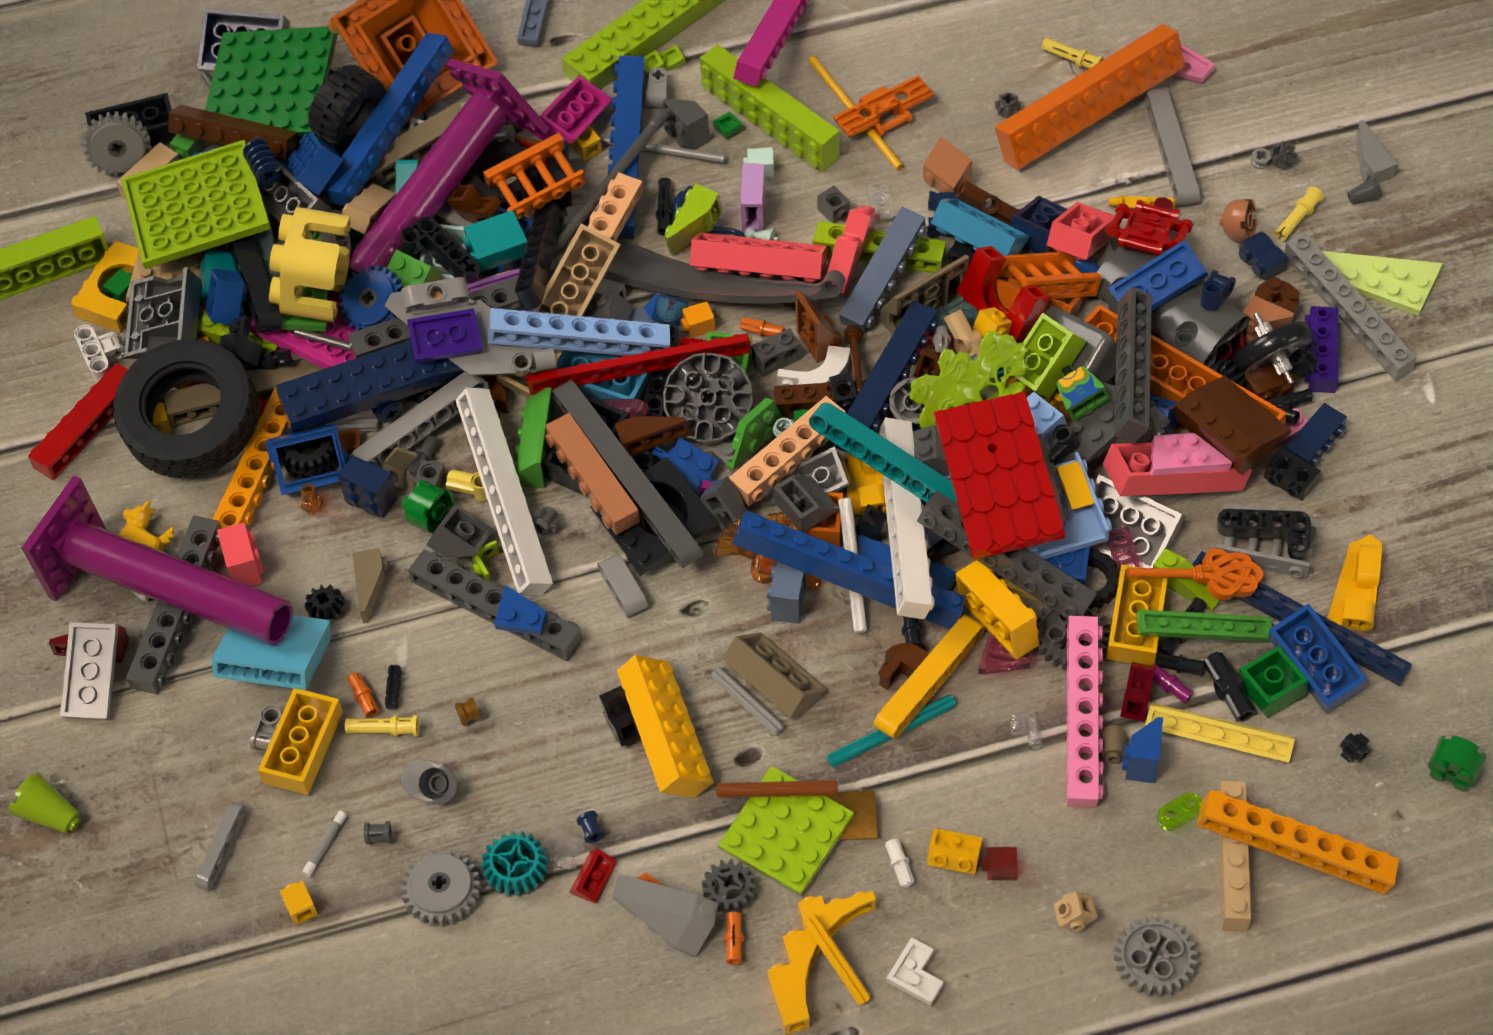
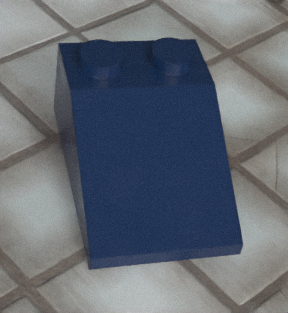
[1010,195,1068,254]

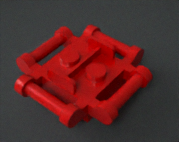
[1105,200,1193,256]

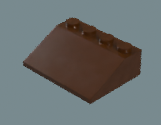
[1175,375,1291,475]

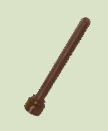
[844,325,863,395]

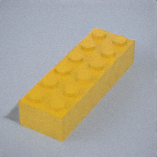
[617,655,714,798]

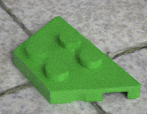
[726,398,783,471]

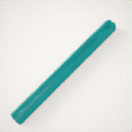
[827,694,956,767]

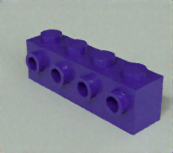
[1304,306,1338,393]

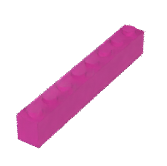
[733,0,809,87]

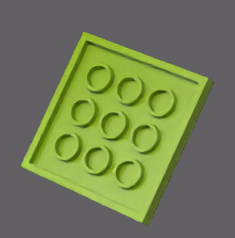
[718,766,855,897]

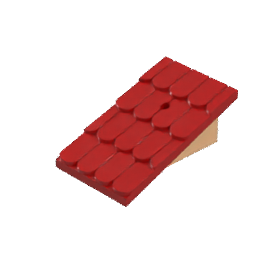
[933,391,1065,560]

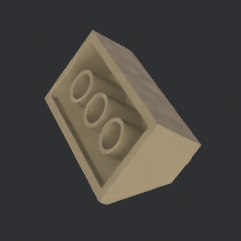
[723,632,828,718]

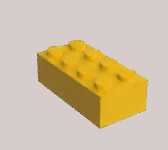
[955,560,1039,660]
[1106,564,1168,666]
[258,689,343,795]

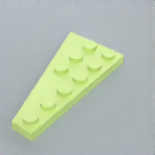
[1294,251,1443,316]

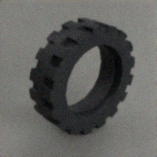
[1087,549,1119,610]

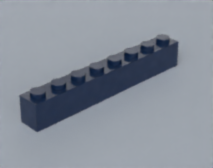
[834,301,939,454]

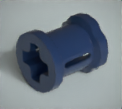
[576,811,606,844]

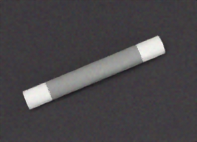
[302,811,347,877]

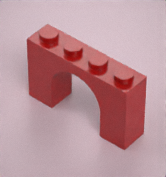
[957,246,1051,343]

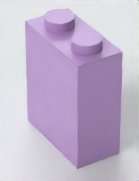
[740,163,765,231]

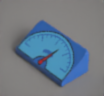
[644,293,688,327]

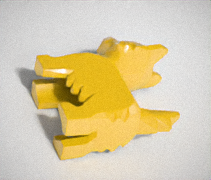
[118,500,175,552]

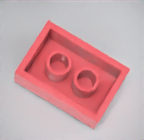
[1047,202,1115,260]

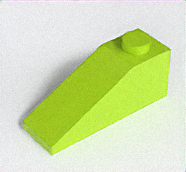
[1153,548,1220,612]

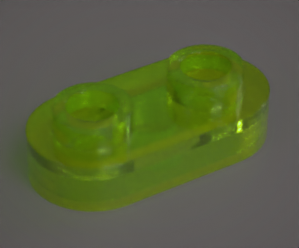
[1157,792,1202,831]

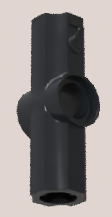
[1204,652,1256,722]

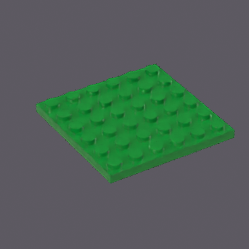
[203,26,338,142]

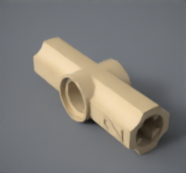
[944,309,983,356]

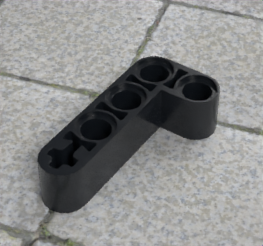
[399,217,480,284]
[1217,509,1311,561]

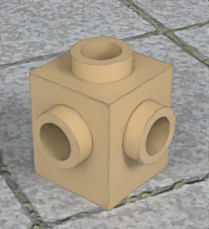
[1053,891,1098,932]

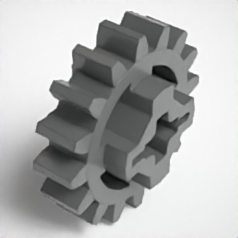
[702,859,756,913]

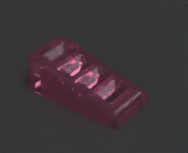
[1107,526,1141,576]

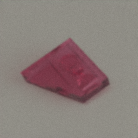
[978,634,1035,675]

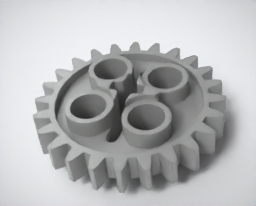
[1114,916,1198,997]

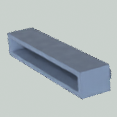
[839,206,927,334]

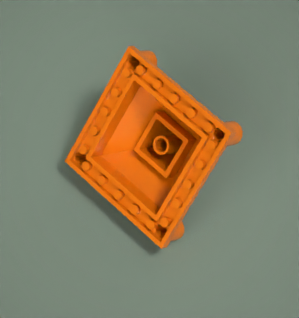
[328,0,498,124]

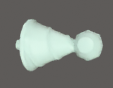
[744,227,779,240]

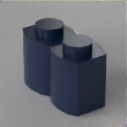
[1239,231,1288,280]

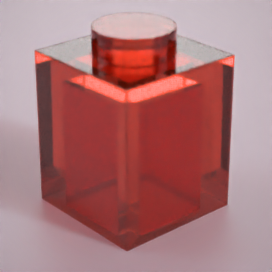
[981,847,1018,881]

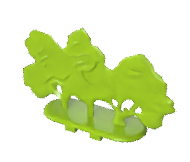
[910,330,1028,428]

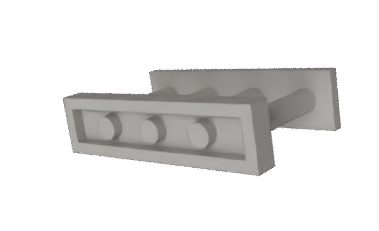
[1216,501,1318,578]

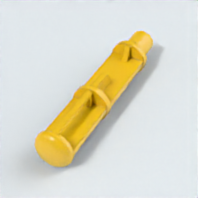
[1108,195,1176,209]

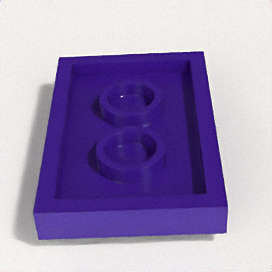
[407,308,483,364]

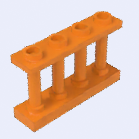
[484,133,586,219]
[998,252,1102,299]

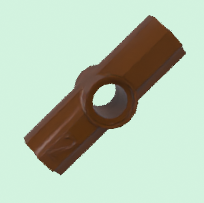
[956,180,1020,225]

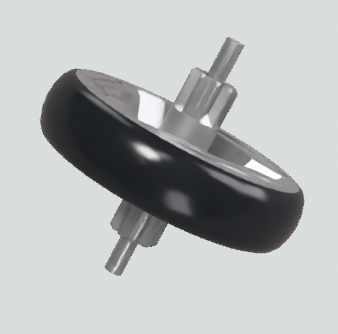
[1233,313,1314,384]

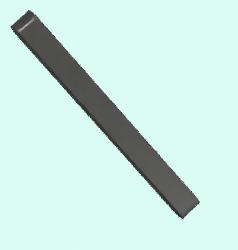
[551,379,703,568]

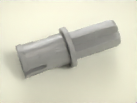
[933,325,951,353]

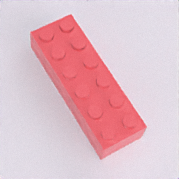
[690,232,827,282]
[1103,442,1252,496]

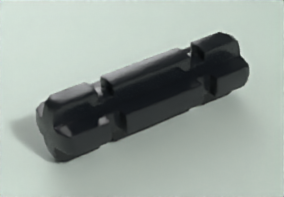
[385,665,402,710]

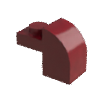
[1120,662,1155,722]

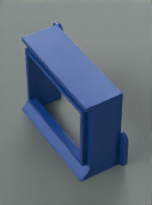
[265,423,350,495]

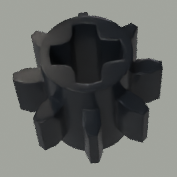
[1289,348,1318,377]
[1340,733,1371,763]

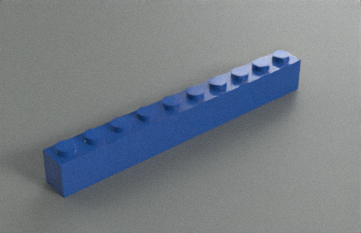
[322,33,454,206]
[608,55,644,239]
[732,510,966,629]

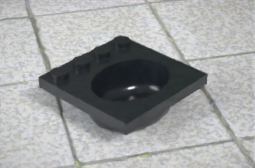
[590,457,718,576]

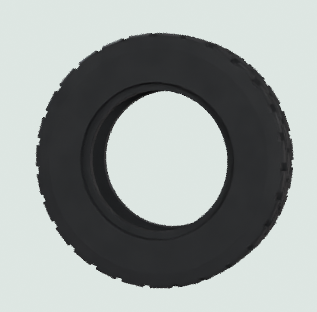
[113,339,260,478]

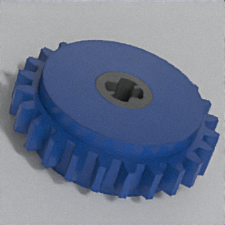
[339,265,405,331]

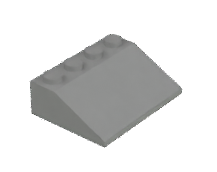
[1090,475,1185,568]

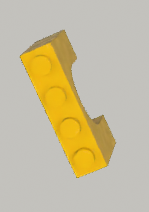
[71,240,139,333]

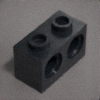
[1264,447,1321,501]

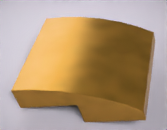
[826,790,878,841]

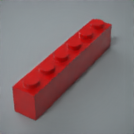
[28,363,128,481]

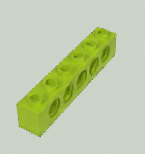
[813,221,946,274]

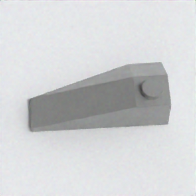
[759,446,851,506]

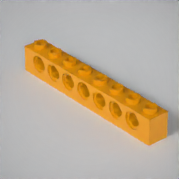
[213,387,290,548]
[1196,790,1399,895]

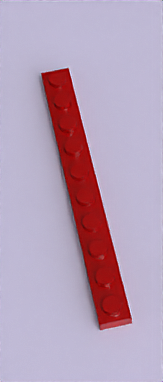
[526,333,751,395]

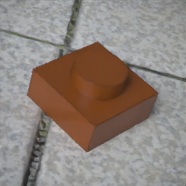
[338,429,361,454]

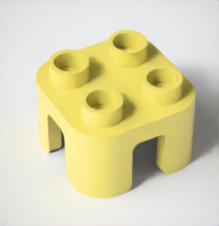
[269,207,351,322]

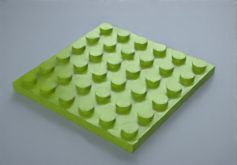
[121,140,271,269]

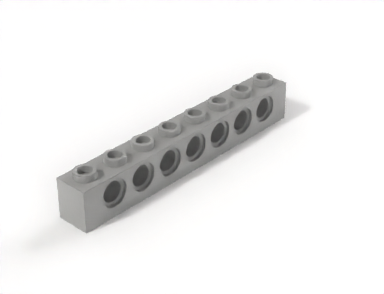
[1285,231,1416,382]

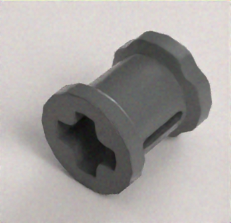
[364,821,392,845]

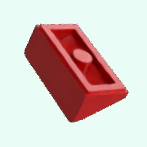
[569,848,617,903]

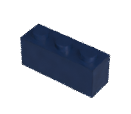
[1285,403,1347,467]

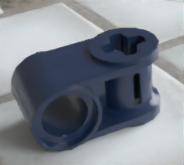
[1200,270,1236,311]

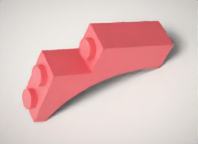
[827,205,881,294]

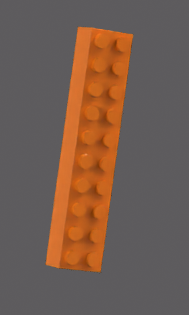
[994,24,1186,170]
[1084,304,1286,424]

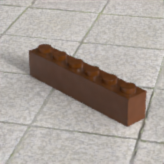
[168,105,297,159]

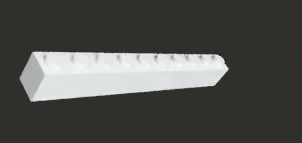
[455,387,553,596]
[878,417,934,619]

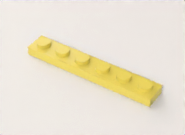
[1145,703,1295,763]

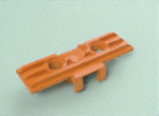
[833,75,934,138]

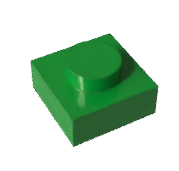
[713,111,743,139]

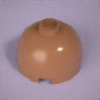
[1219,199,1257,242]

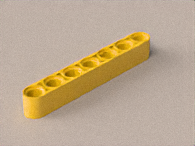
[873,614,986,739]

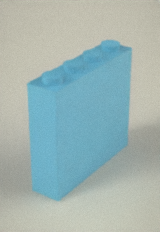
[212,615,331,690]

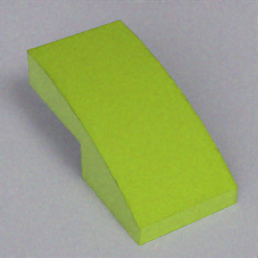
[644,44,687,76]

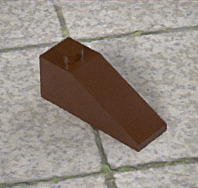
[614,416,691,456]

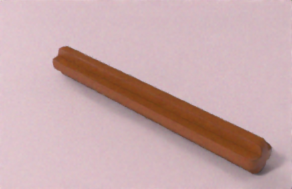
[716,780,838,798]

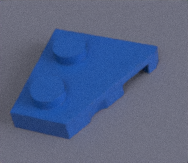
[494,586,547,636]

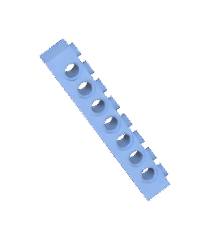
[488,308,670,356]

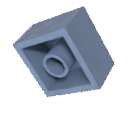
[766,562,807,624]

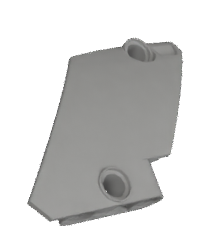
[384,277,557,376]

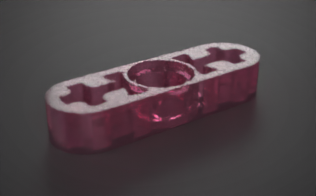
[599,399,649,418]

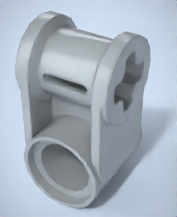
[646,67,668,108]
[250,705,282,750]

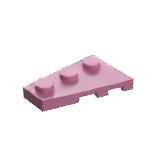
[1173,44,1215,83]

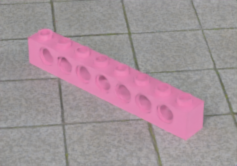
[1067,616,1103,808]

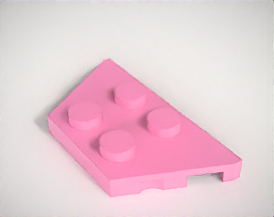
[1150,433,1232,476]

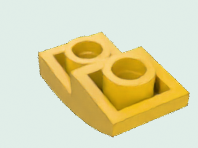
[1056,461,1094,511]

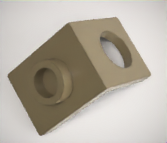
[383,447,417,490]

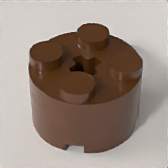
[1255,277,1300,323]

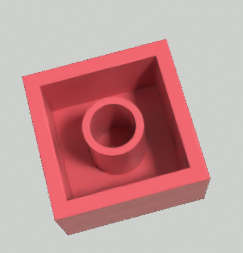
[217,522,265,587]

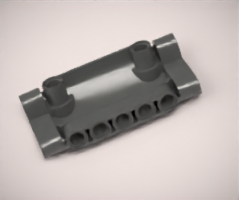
[1097,247,1249,368]

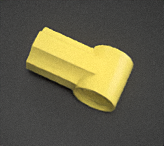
[446,470,487,501]

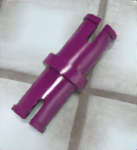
[1152,663,1194,704]

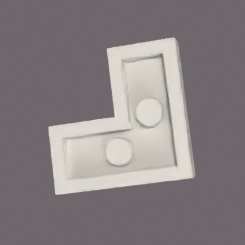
[886,937,944,1006]

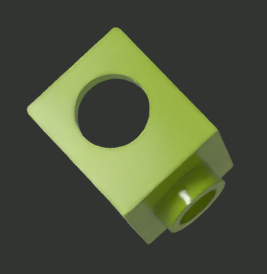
[472,540,500,582]

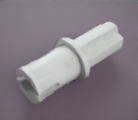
[885,839,914,888]

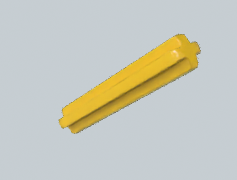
[804,915,871,1005]

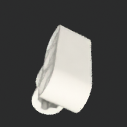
[74,324,125,384]

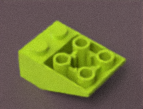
[664,183,722,256]

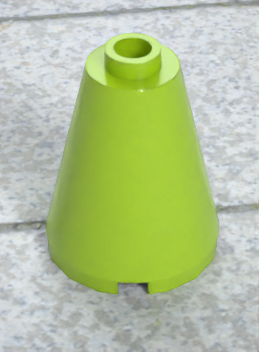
[8,772,80,833]

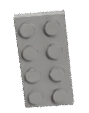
[60,622,119,720]

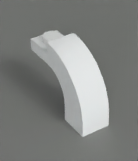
[777,345,850,386]

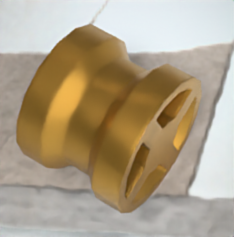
[454,697,481,726]

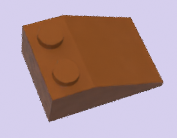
[795,291,842,363]

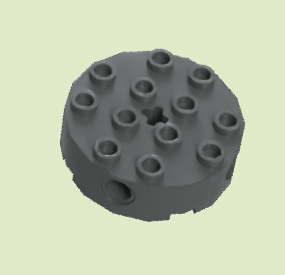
[663,353,755,445]

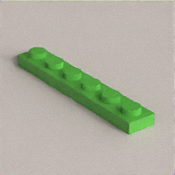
[1136,609,1272,642]

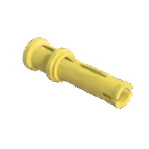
[1042,37,1104,69]
[1274,186,1324,242]
[345,715,420,737]

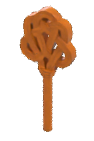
[1127,548,1263,601]

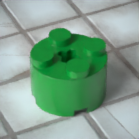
[402,480,455,534]
[1428,735,1487,791]

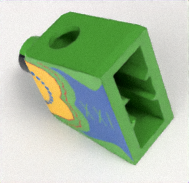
[1056,365,1111,421]

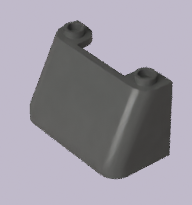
[1044,305,1116,383]

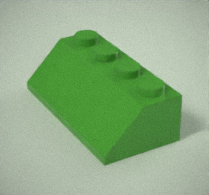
[514,387,555,488]

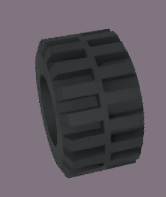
[279,425,338,479]

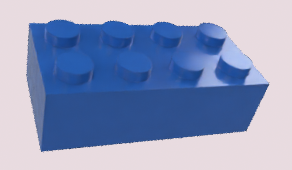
[287,131,343,195]
[1269,603,1367,714]

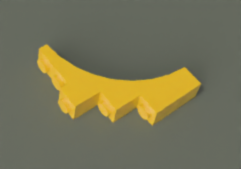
[767,891,876,1035]

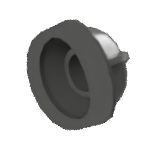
[401,760,457,805]

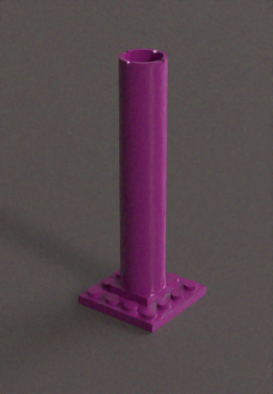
[348,59,549,278]
[22,475,293,645]

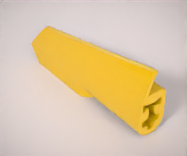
[847,432,886,516]
[1327,534,1382,631]

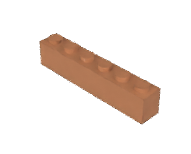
[545,413,640,535]

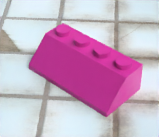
[532,75,613,143]

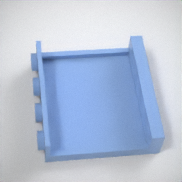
[1026,452,1112,559]

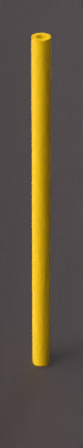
[808,56,903,171]

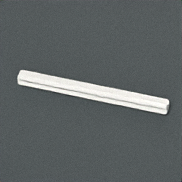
[839,498,867,633]

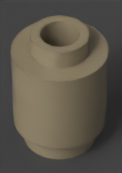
[1101,725,1126,763]

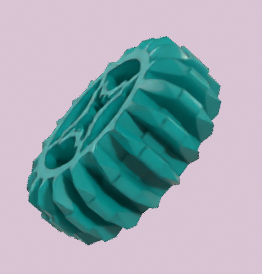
[481,830,549,897]

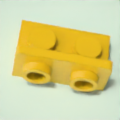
[927,828,983,875]

